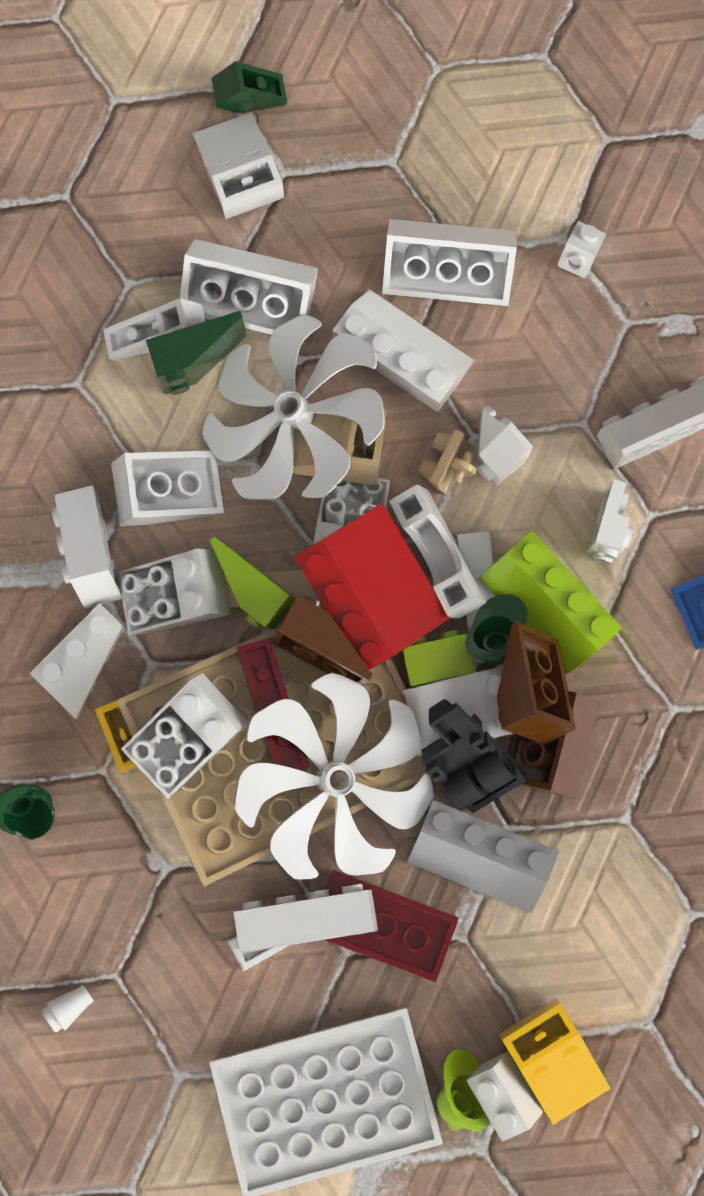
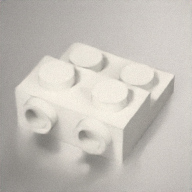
[586,479,633,564]

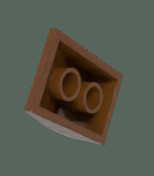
[271,595,373,686]
[497,622,576,744]

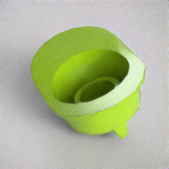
[436,1049,490,1132]

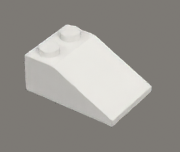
[111,451,224,526]
[402,667,514,756]

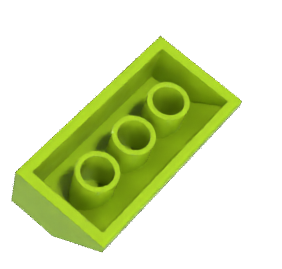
[478,530,622,674]

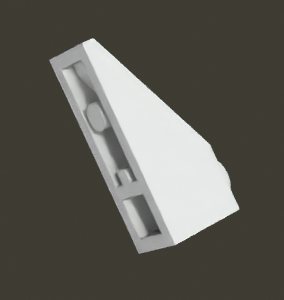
[103,298,205,360]

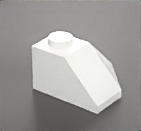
[476,406,533,486]

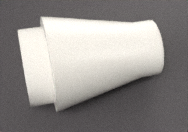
[41,985,94,1033]

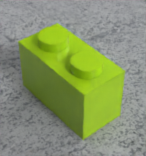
[401,630,476,689]

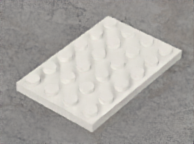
[209,1007,443,1196]

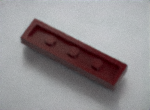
[236,638,310,771]

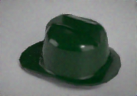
[465,595,528,669]

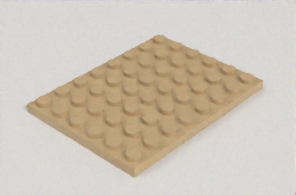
[116,606,433,887]

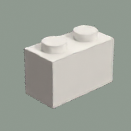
[466,1051,544,1142]

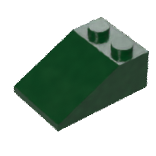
[146,311,247,395]

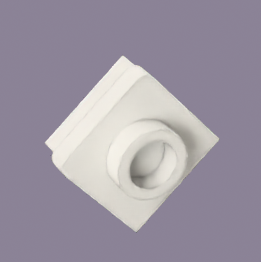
[558,221,607,278]

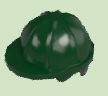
[0,784,55,840]

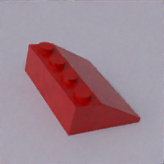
[294,503,451,670]

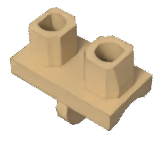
[419,430,477,495]

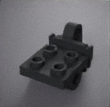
[421,699,527,813]

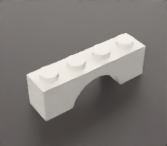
[389,485,486,619]

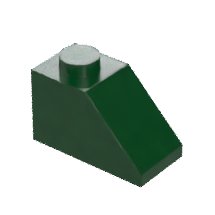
[211,61,287,113]

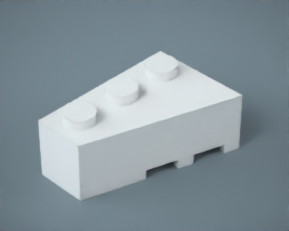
[52,485,122,608]

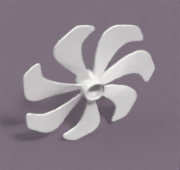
[202,314,384,500]
[235,673,434,879]

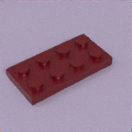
[325,870,459,982]

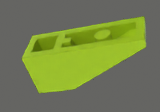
[210,536,296,630]

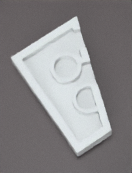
[30,603,124,720]

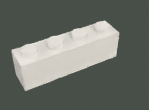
[234,884,378,953]

